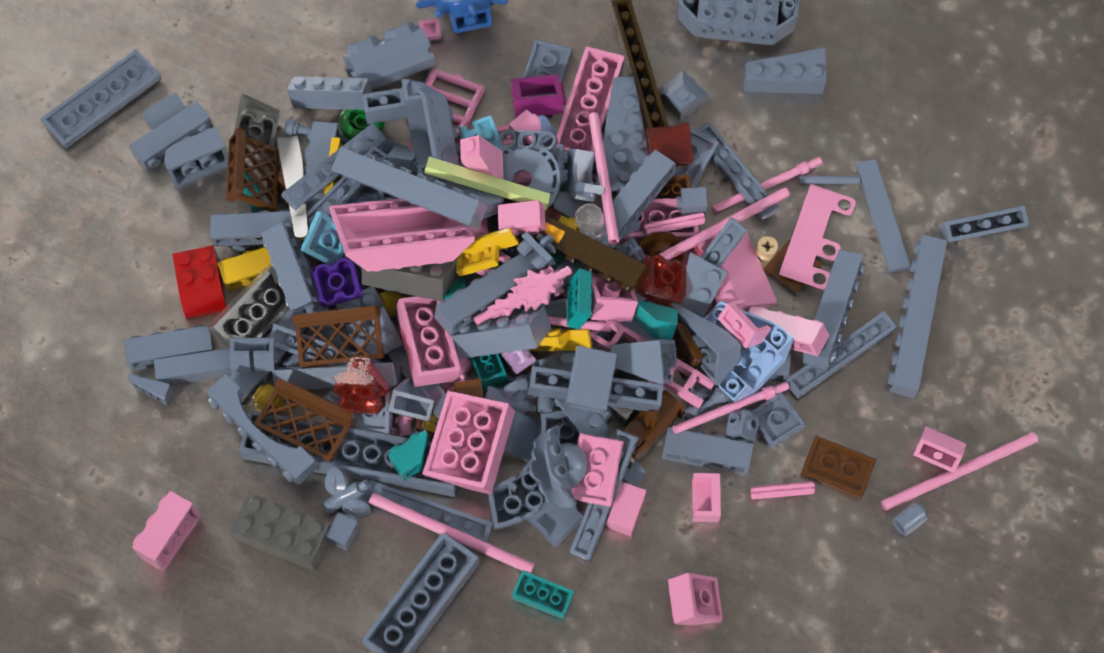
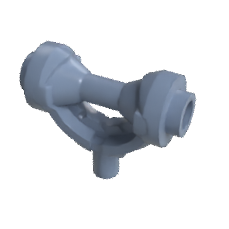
[684,385,731,426]

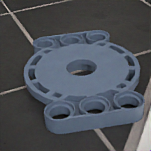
[488,130,561,231]

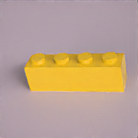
[217,246,275,292]

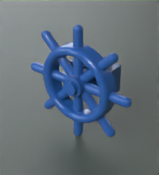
[416,0,508,33]

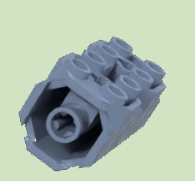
[343,22,435,90]

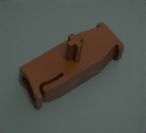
[622,390,686,469]

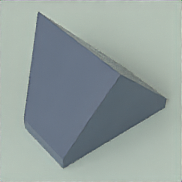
[387,375,435,421]

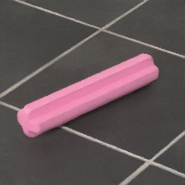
[644,212,705,235]
[750,481,815,499]

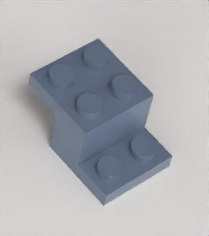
[336,286,403,355]
[348,365,403,434]

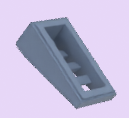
[128,374,174,406]

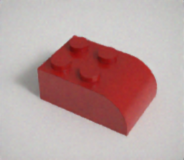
[172,245,227,319]

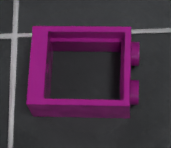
[510,74,567,118]

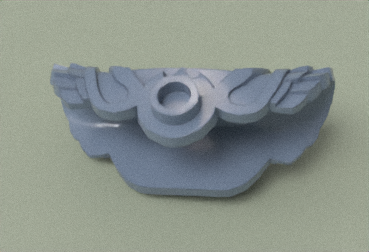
[529,425,587,508]

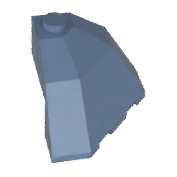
[359,139,418,197]

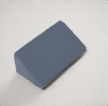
[142,93,186,130]

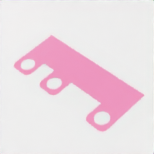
[779,184,856,290]

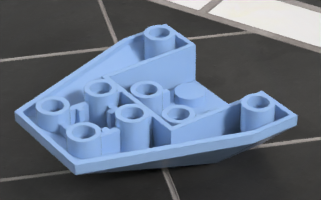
[704,301,794,402]

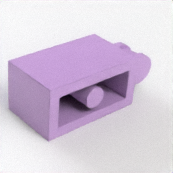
[499,349,536,378]

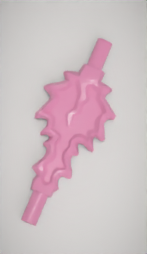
[473,266,572,325]

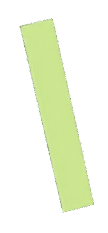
[424,157,550,210]

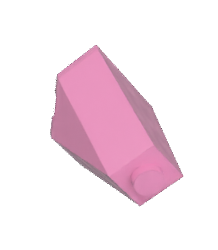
[460,135,504,179]

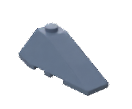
[670,303,741,385]

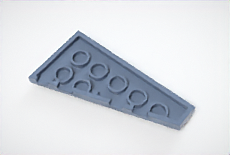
[595,76,648,191]

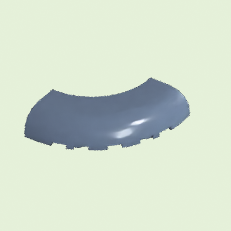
[488,411,579,530]

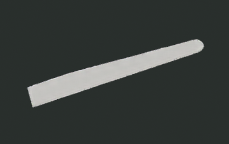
[277,136,308,238]

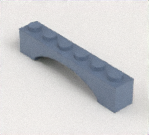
[206,374,318,485]

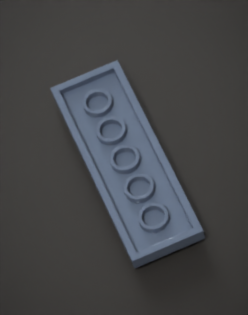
[40,49,162,149]

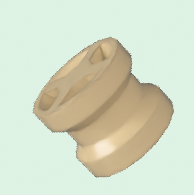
[756,236,778,262]

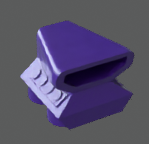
[312,258,367,309]

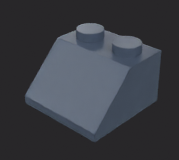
[502,411,539,463]

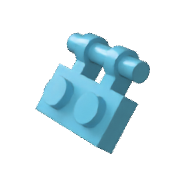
[459,115,503,150]

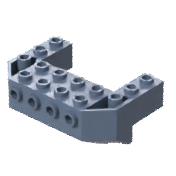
[677,0,799,45]
[362,79,463,200]

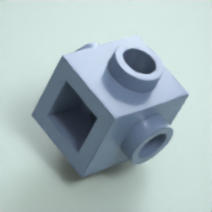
[725,409,759,443]

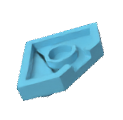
[300,212,344,264]

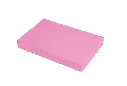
[571,433,624,507]

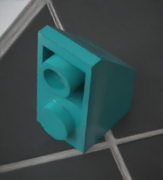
[388,430,429,481]

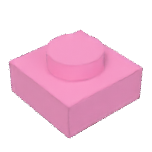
[419,18,442,41]

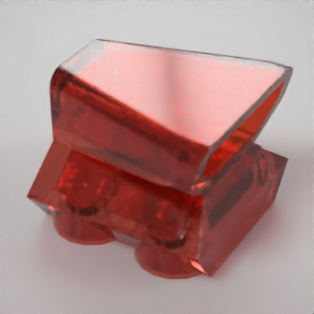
[646,122,693,166]
[634,254,686,308]
[333,357,390,414]

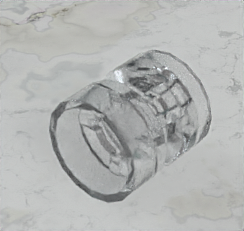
[575,204,607,240]

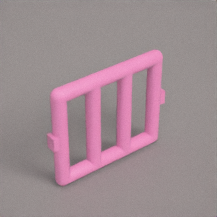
[406,69,485,132]

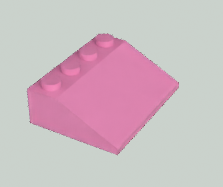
[690,233,777,312]
[423,391,515,494]

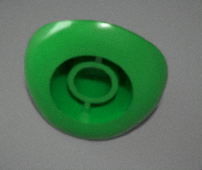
[339,109,385,141]

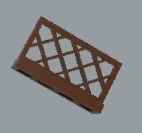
[225,128,279,212]
[292,306,384,367]
[254,378,357,463]

